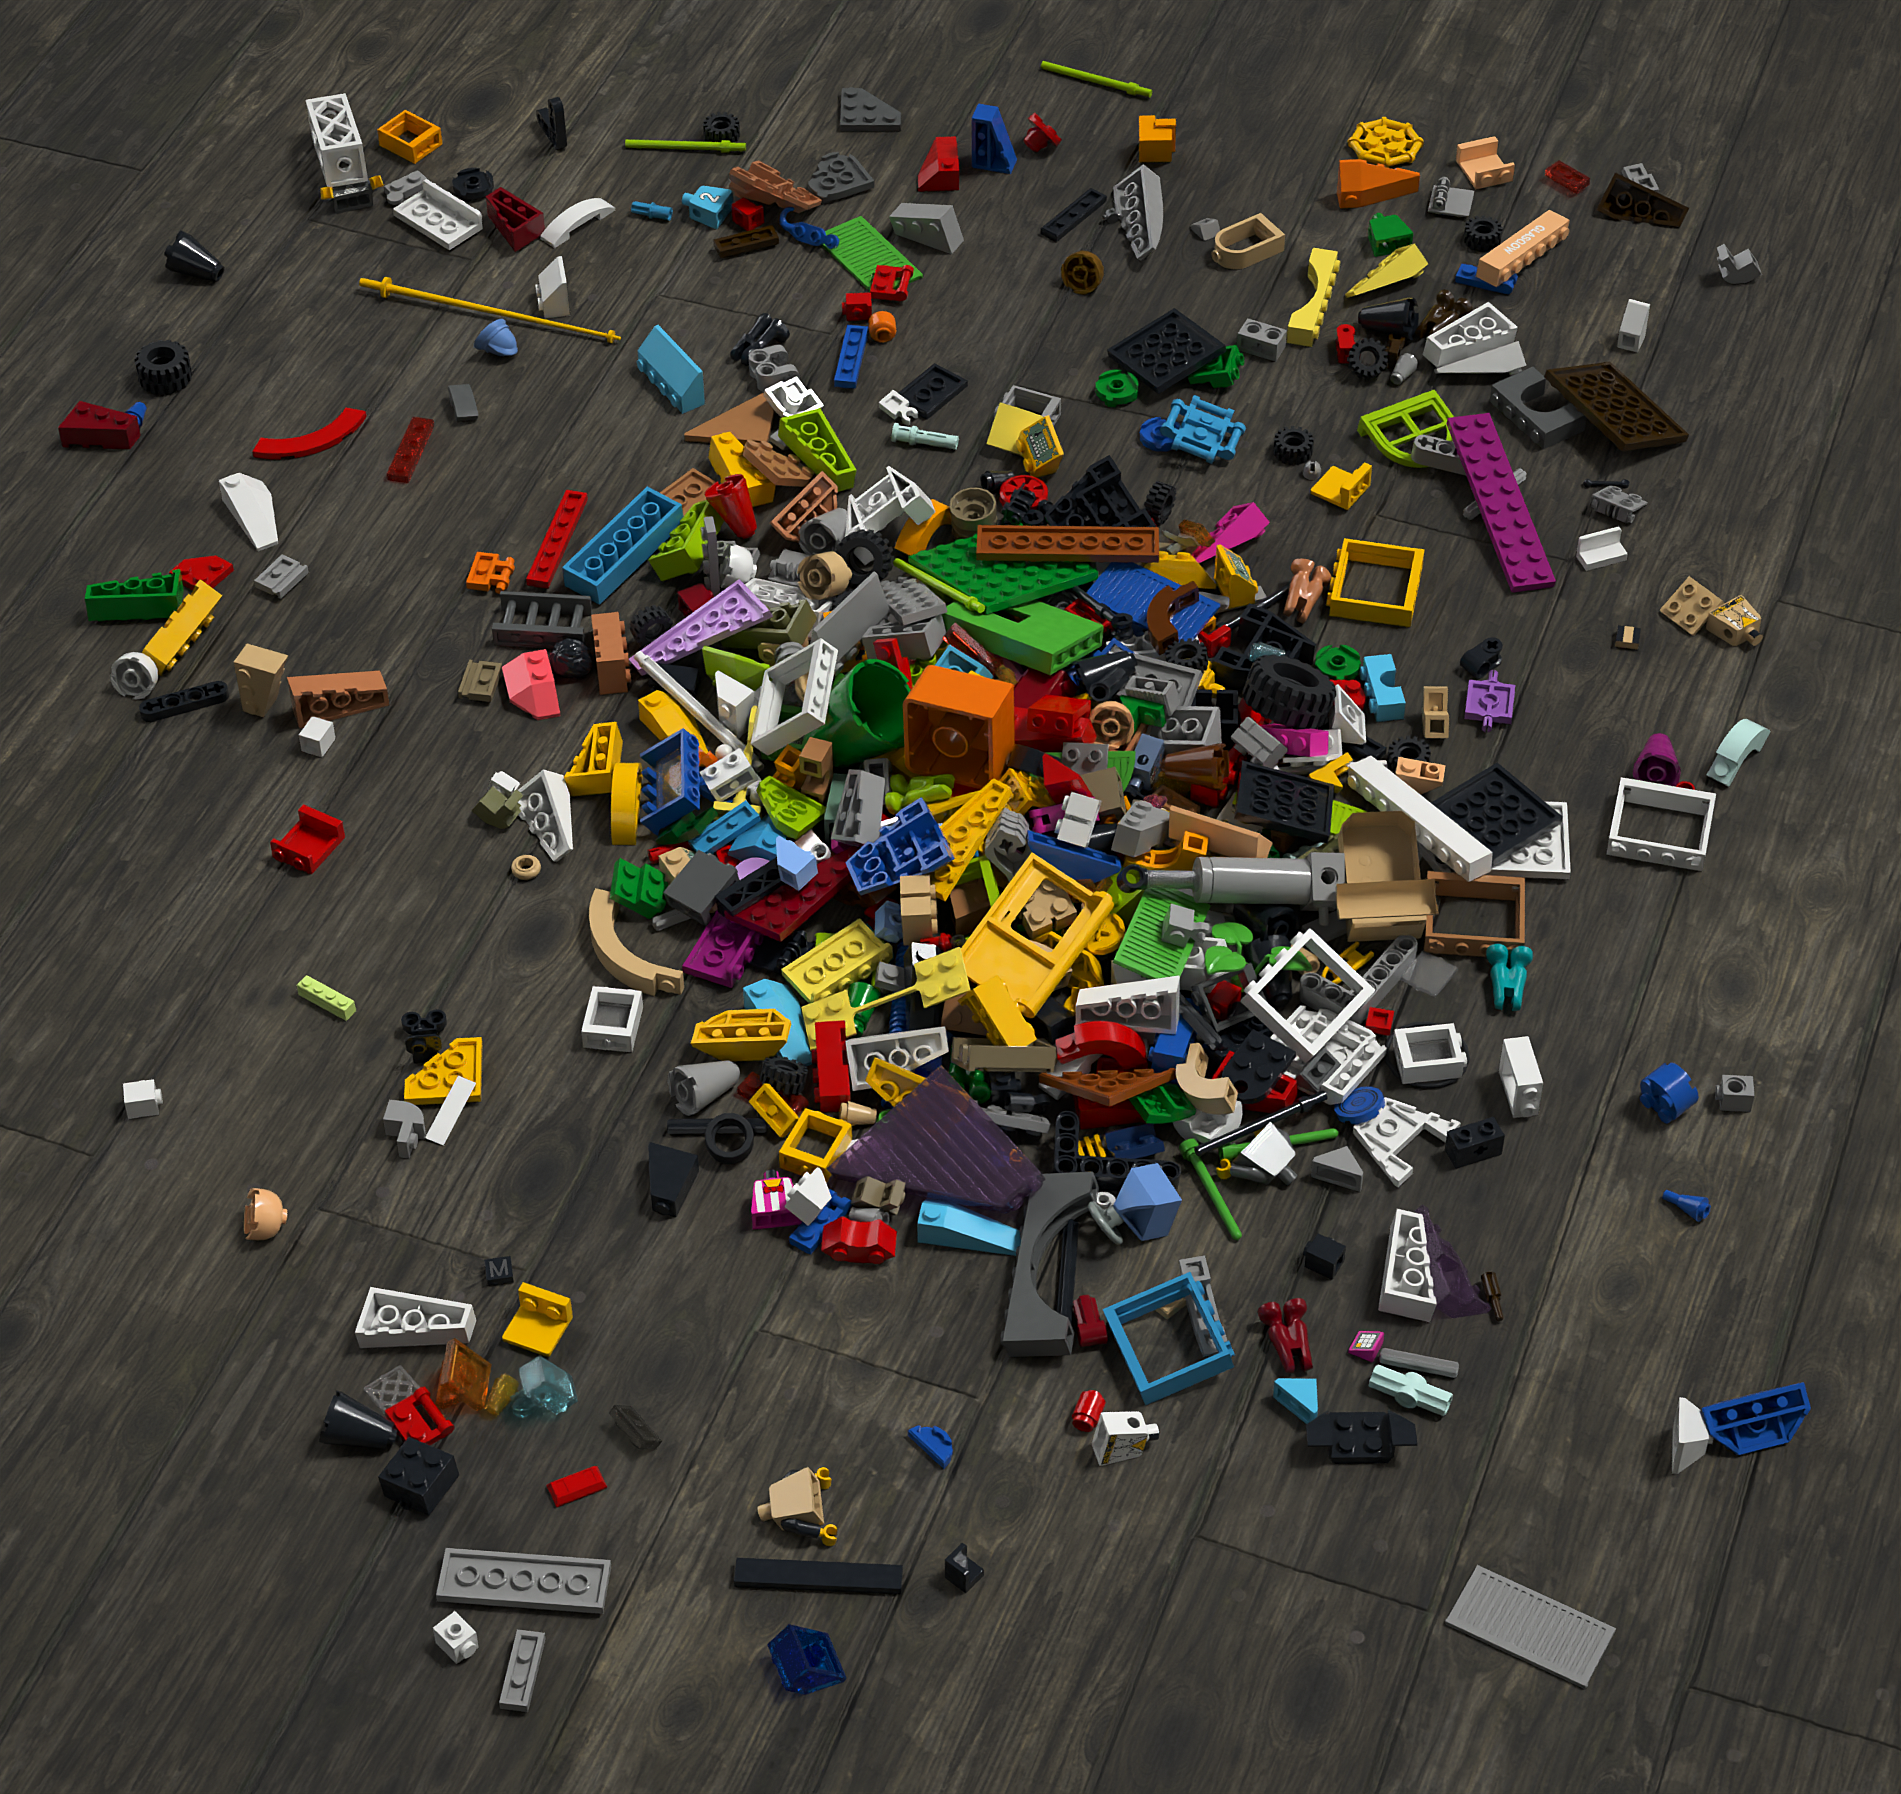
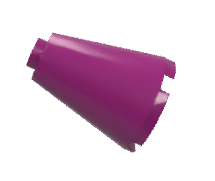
[1632,733,1681,787]

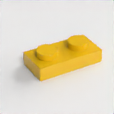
[749,1083,799,1137]

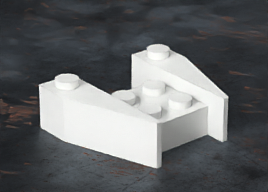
[845,466,936,565]

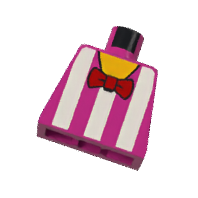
[751,1170,802,1230]

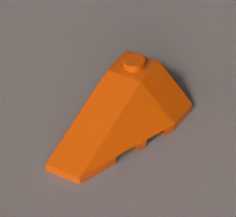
[1337,159,1420,208]

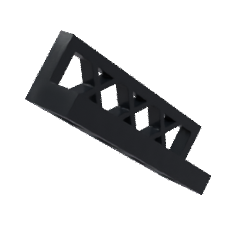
[715,857,786,917]

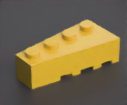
[708,432,776,507]

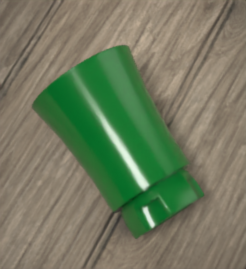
[848,982,881,1039]

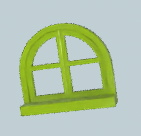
[1357,390,1454,468]

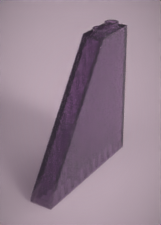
[826,1065,1045,1214]

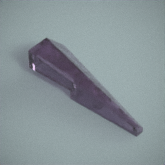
[1415,1205,1491,1318]

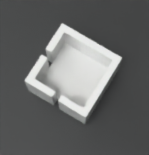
[1055,792,1102,847]

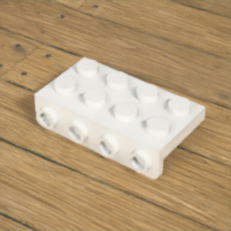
[393,179,483,250]

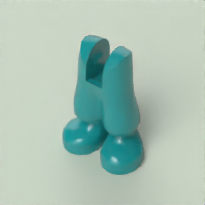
[1486,944,1533,1011]

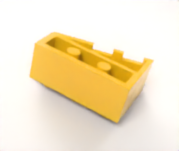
[957,975,1037,1046]

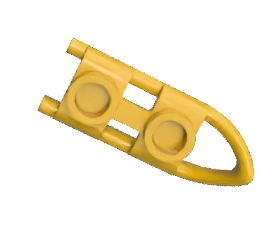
[1321,941,1374,984]

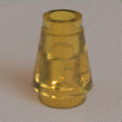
[484,1374,520,1416]

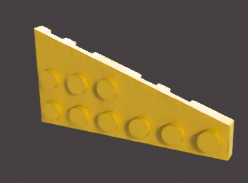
[924,778,1012,901]

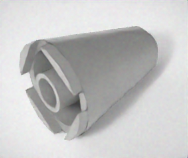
[798,508,847,555]
[668,1060,740,1115]

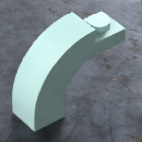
[1707,719,1771,787]

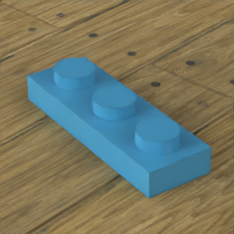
[688,800,761,854]

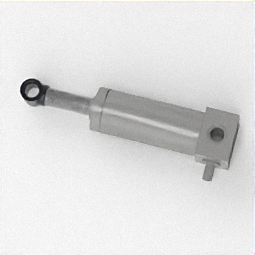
[1116,852,1346,926]

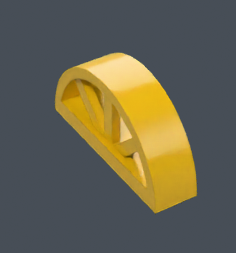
[611,763,643,845]

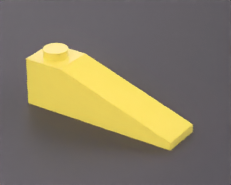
[1345,243,1428,298]

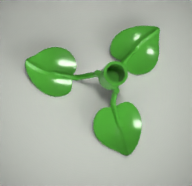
[1204,922,1312,992]

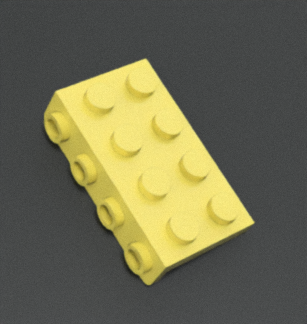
[781,918,893,1004]

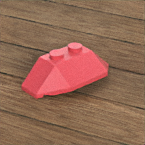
[502,649,560,720]

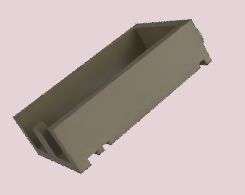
[951,1037,1058,1072]

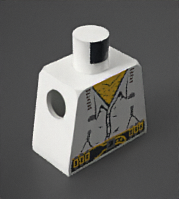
[1092,1412,1159,1466]

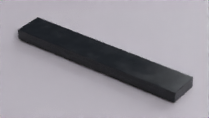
[734,1558,903,1594]

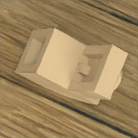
[1422,686,1449,738]

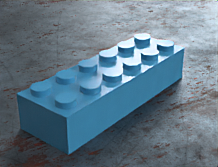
[562,487,683,605]

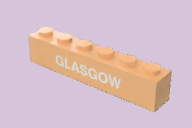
[1476,210,1570,287]

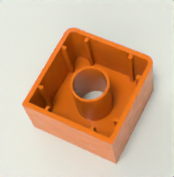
[903,665,1015,789]

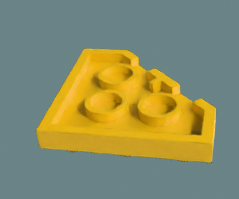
[404,1037,482,1105]

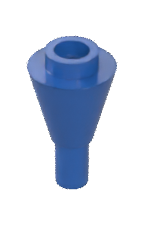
[1663,1190,1711,1222]

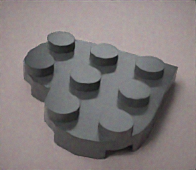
[808,152,874,204]

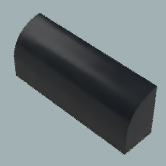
[1022,996,1076,1045]

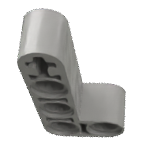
[1411,435,1473,492]

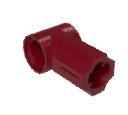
[1073,1295,1107,1347]

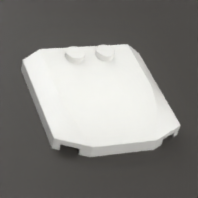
[1270,1005,1387,1105]

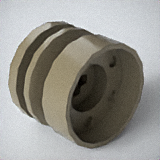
[949,488,998,540]

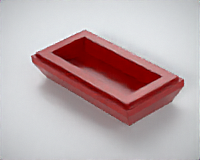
[546,1466,607,1507]

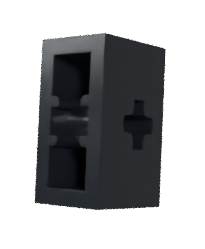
[1445,1117,1505,1169]

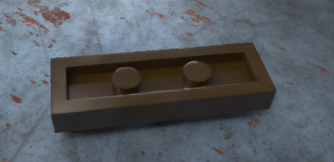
[713,225,779,258]

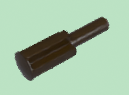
[1480,1272,1504,1321]

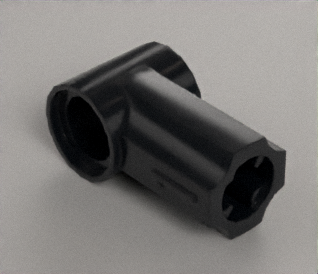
[1087,666,1130,709]

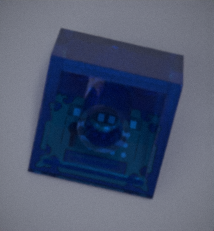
[767,1624,847,1695]

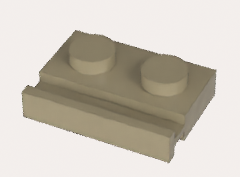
[458,660,502,702]

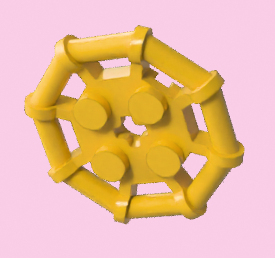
[1347,117,1424,168]

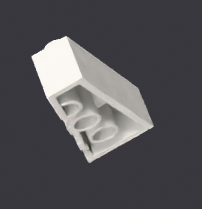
[1423,302,1518,368]

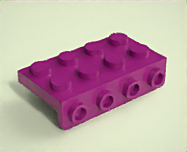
[682,910,765,988]

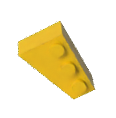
[564,722,623,796]

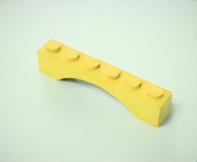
[1287,248,1340,347]

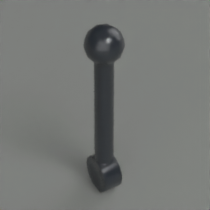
[1583,479,1630,488]

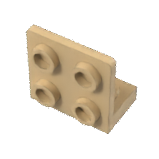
[1660,576,1725,636]

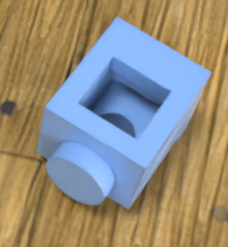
[875,900,903,943]

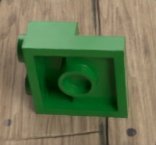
[1188,345,1244,388]
[610,858,668,919]

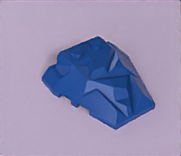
[845,797,955,895]

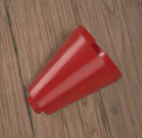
[704,474,757,539]

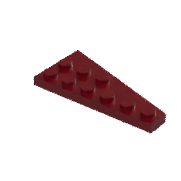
[724,846,860,942]

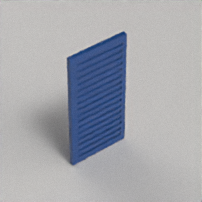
[1086,562,1220,643]

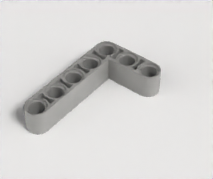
[1299,935,1417,1025]

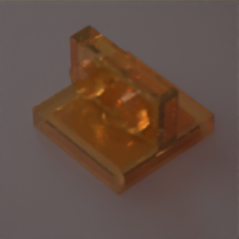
[435,1338,491,1411]

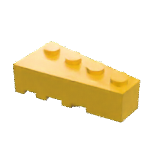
[142,579,222,676]

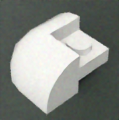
[763,376,824,418]
[1173,1100,1243,1143]

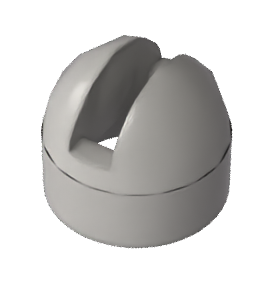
[1303,461,1321,480]

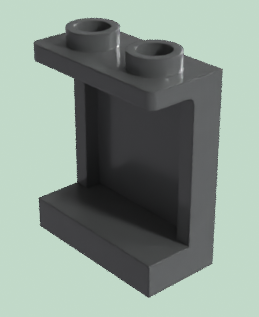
[663,850,740,926]

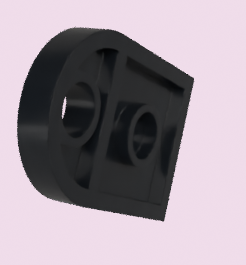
[1222,1029,1296,1104]

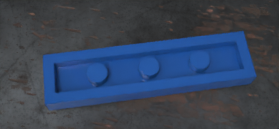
[834,325,868,388]

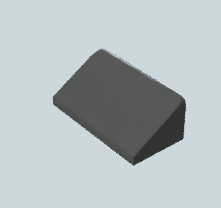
[1293,1047,1341,1094]

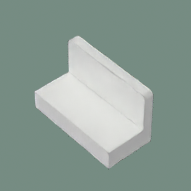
[1576,527,1628,571]

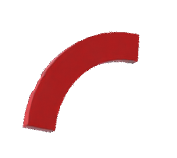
[252,407,367,459]

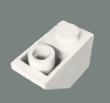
[1617,299,1650,353]
[784,1167,832,1226]

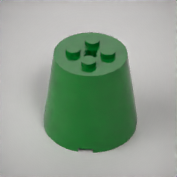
[806,659,911,768]

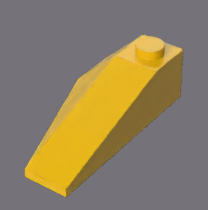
[865,1057,973,1145]

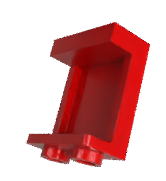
[1027,694,1091,737]
[270,804,345,874]

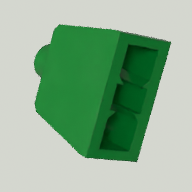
[1368,213,1413,257]

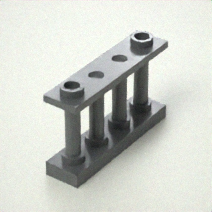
[492,591,592,649]

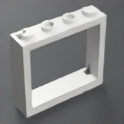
[751,638,838,755]
[1607,777,1716,871]
[1240,928,1375,1063]

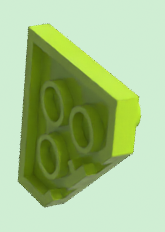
[756,775,826,839]

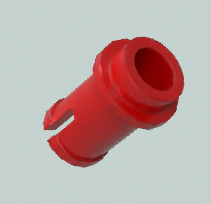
[920,933,953,952]

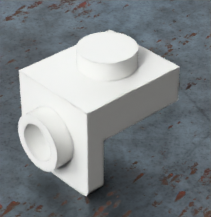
[488,771,520,798]

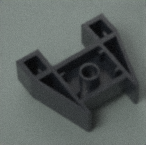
[1211,603,1316,690]

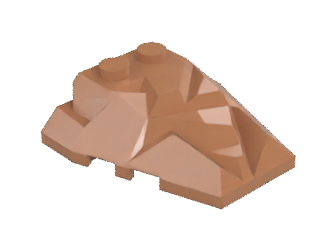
[729,160,822,213]

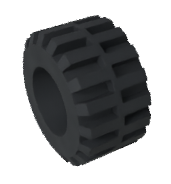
[134,340,192,395]
[836,529,894,588]

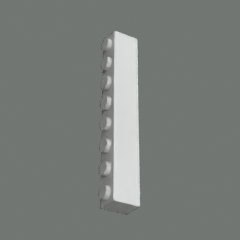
[1347,756,1493,882]

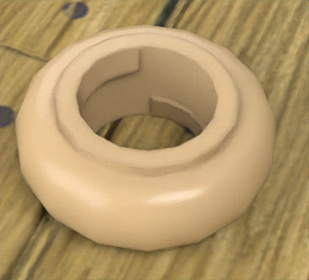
[511,855,541,880]

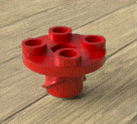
[1024,113,1062,152]

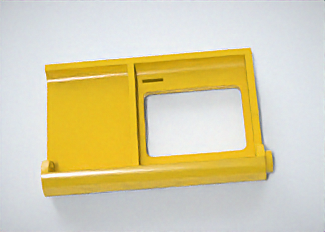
[961,853,1114,1018]

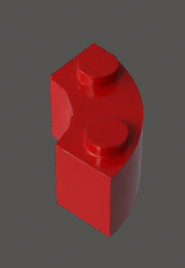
[821,1216,897,1264]

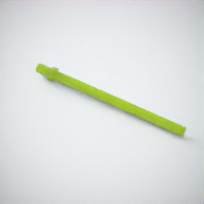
[893,558,985,613]

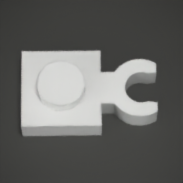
[879,390,918,426]

